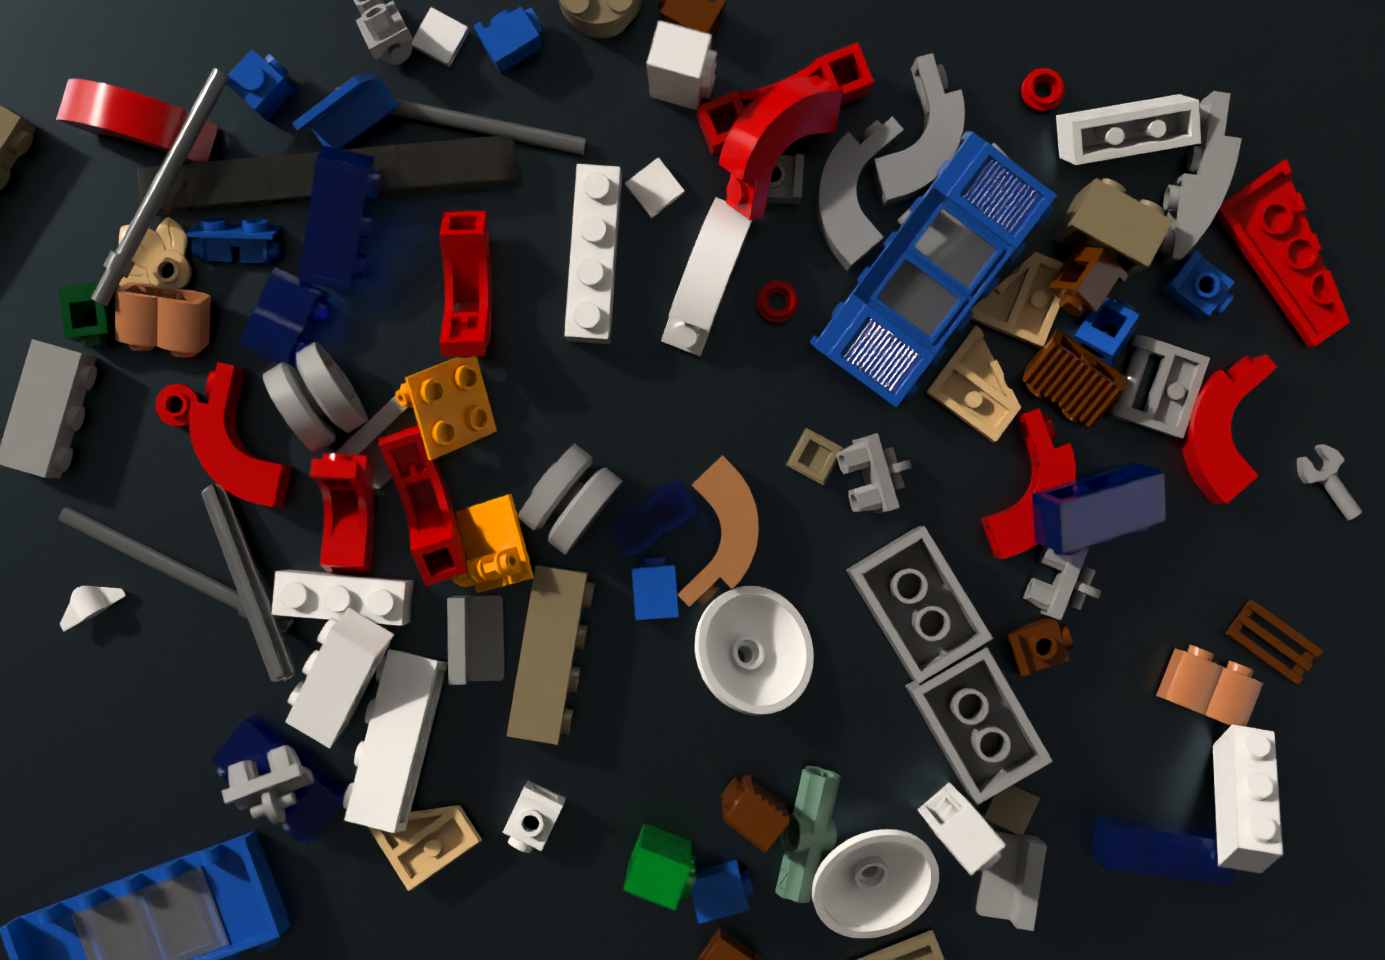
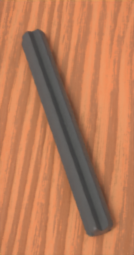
[201,484,296,683]

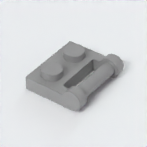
[1107,334,1210,439]

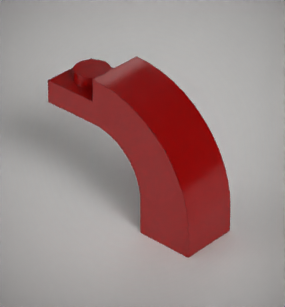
[719,76,843,220]
[56,79,219,166]
[440,211,492,358]
[1181,354,1277,505]
[189,362,292,508]
[981,408,1076,559]
[379,425,467,586]
[310,453,375,576]

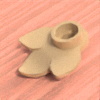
[119,217,191,289]

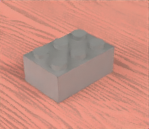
[846,526,993,684]
[905,645,1053,805]

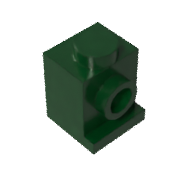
[58,282,115,348]

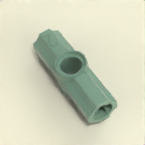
[775,766,841,903]

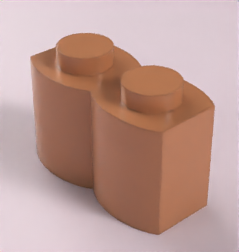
[115,282,211,357]
[1156,645,1263,727]

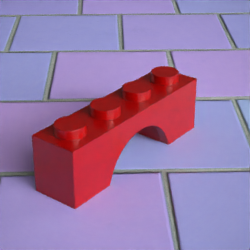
[697,42,874,157]

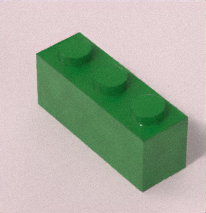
[624,823,697,910]

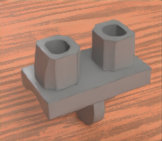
[354,0,413,65]
[836,433,912,514]
[1023,541,1101,621]
[222,745,314,825]

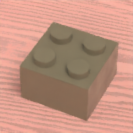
[1052,178,1174,278]

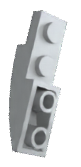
[1158,91,1242,266]

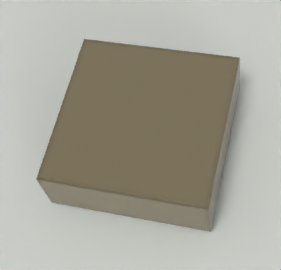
[785,428,843,486]
[981,784,1040,836]

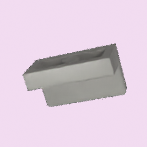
[335,396,418,489]
[447,595,505,685]
[976,830,1047,931]

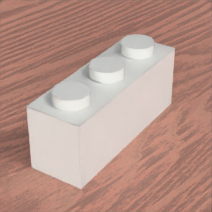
[647,21,717,110]
[1056,94,1201,165]
[272,570,414,626]
[285,608,394,748]
[1213,725,1282,873]
[917,782,1005,875]

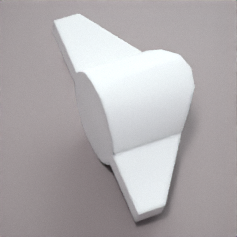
[60,585,127,632]

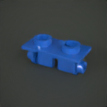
[186,217,282,263]

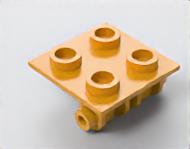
[395,356,497,461]
[452,494,534,593]

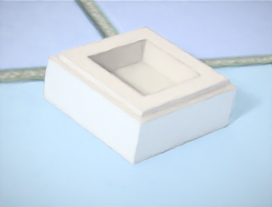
[412,7,470,68]
[625,157,684,219]

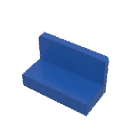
[292,70,400,156]

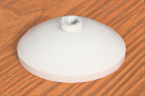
[695,586,814,715]
[812,829,939,939]

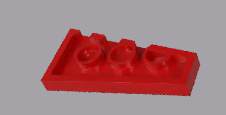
[1216,158,1350,348]

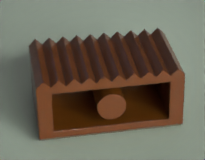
[1022,329,1127,428]
[720,775,790,853]

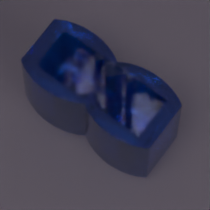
[239,267,330,367]
[608,482,697,556]

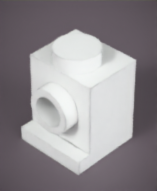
[502,780,566,853]

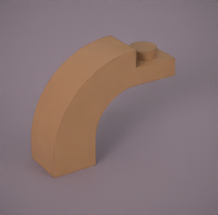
[677,455,759,607]

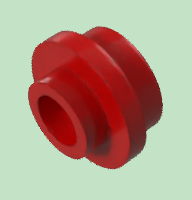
[1021,68,1065,112]
[756,280,799,323]
[156,384,200,427]

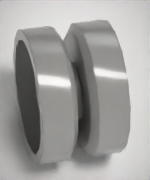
[263,342,368,454]
[518,444,623,555]

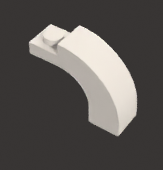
[661,197,753,356]

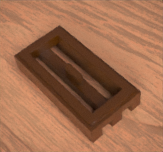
[1225,600,1323,685]

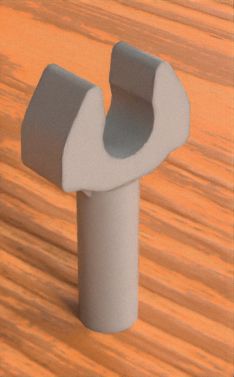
[1297,444,1362,520]

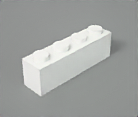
[564,164,622,344]
[343,649,448,833]

